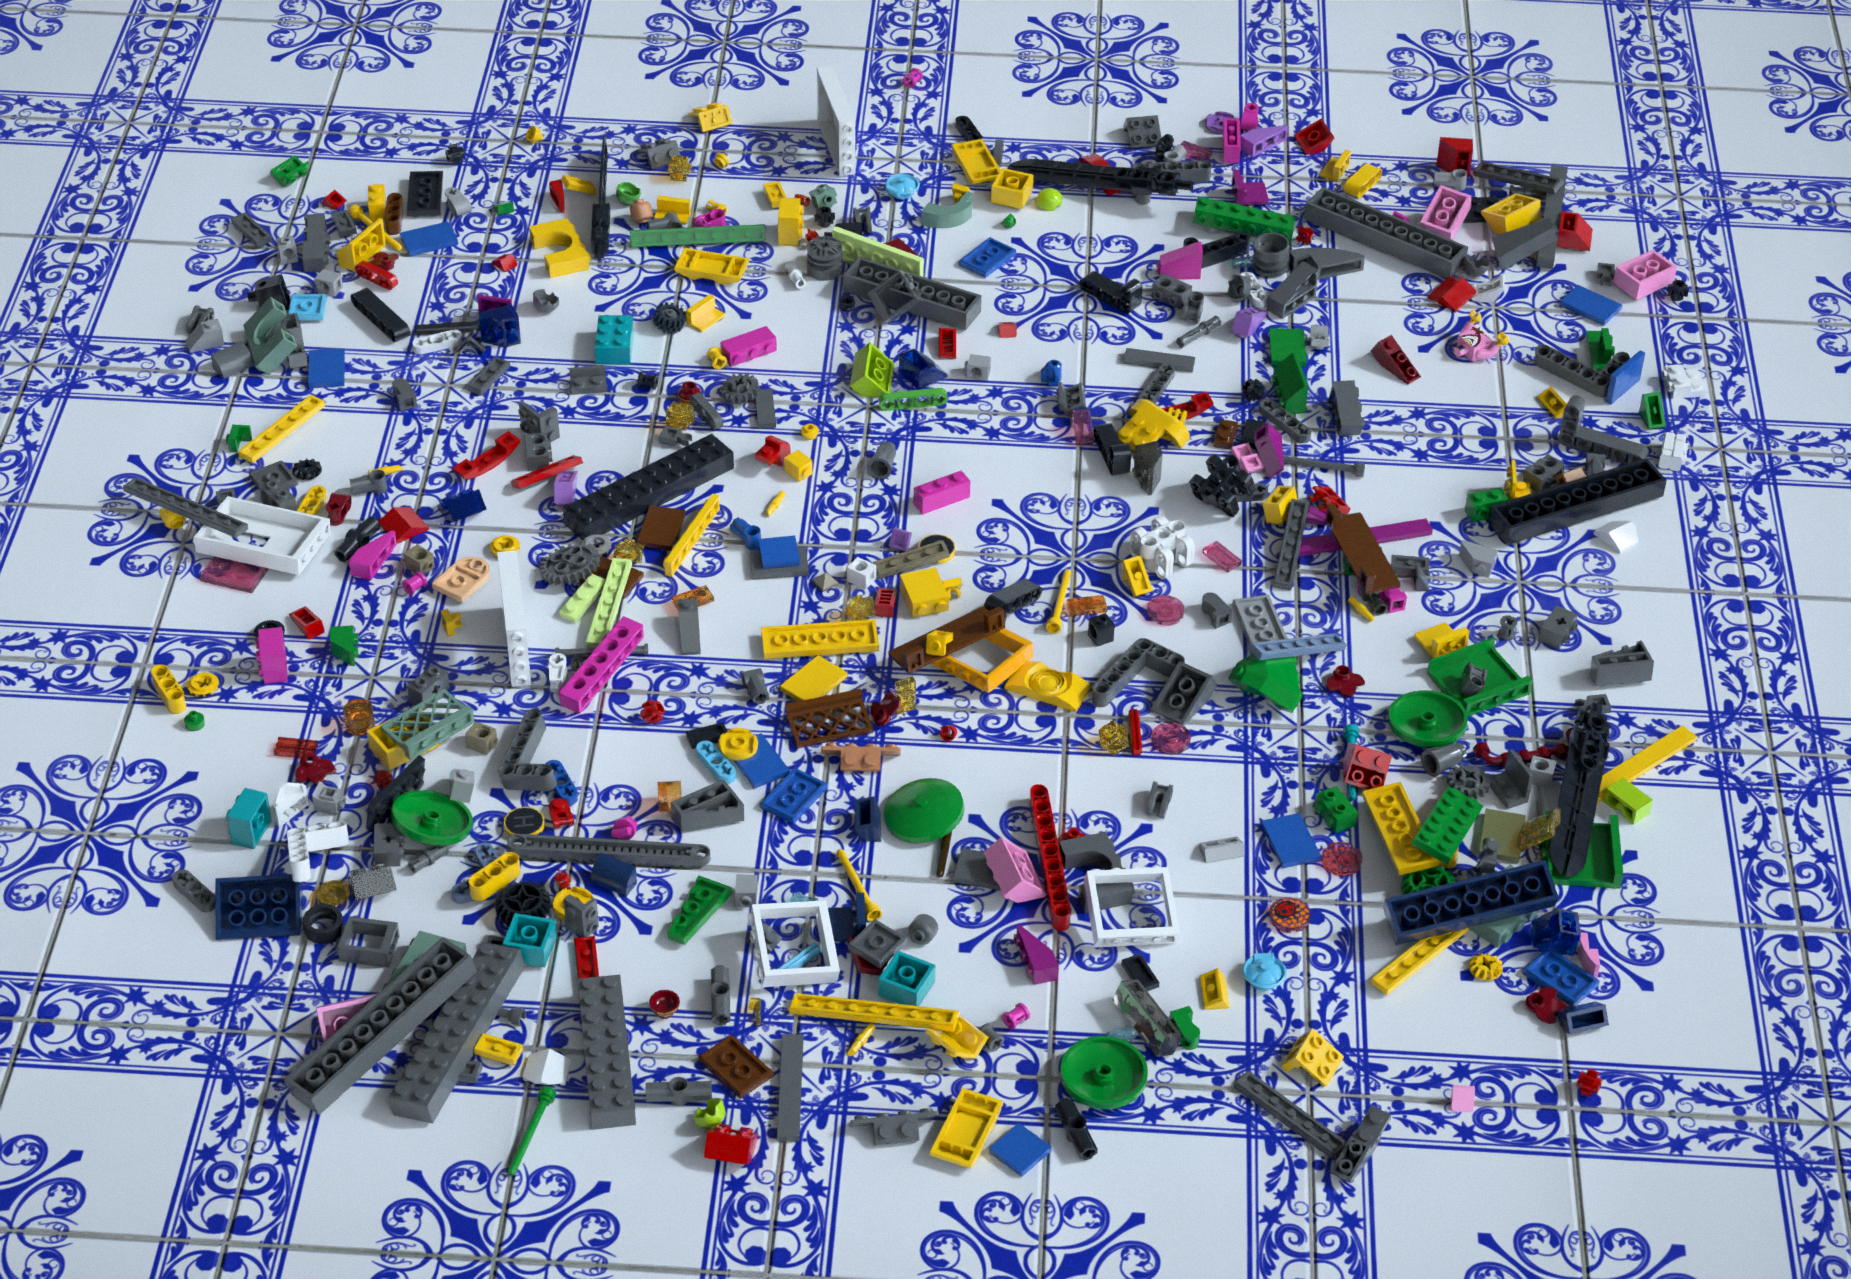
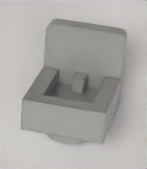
[1310,325,1329,349]

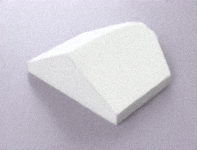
[1471,273,1505,303]
[1594,521,1638,554]
[273,782,309,827]
[523,1049,572,1085]

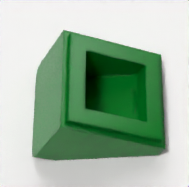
[493,201,514,216]

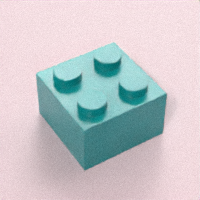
[226,788,272,849]
[503,913,557,968]
[878,950,936,1006]

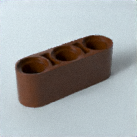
[385,193,404,235]

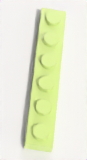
[586,558,632,648]

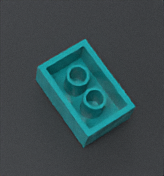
[595,315,634,365]

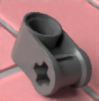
[1181,291,1204,323]
[1461,662,1488,698]

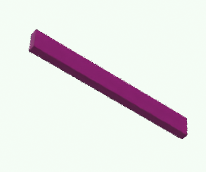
[1299,518,1433,557]

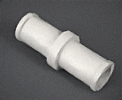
[785,262,806,289]

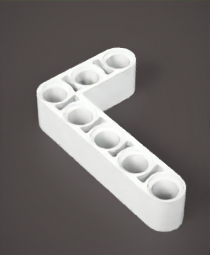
[287,821,349,882]

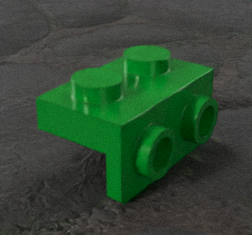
[270,155,310,187]

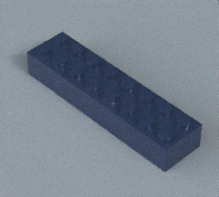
[1383,860,1559,946]

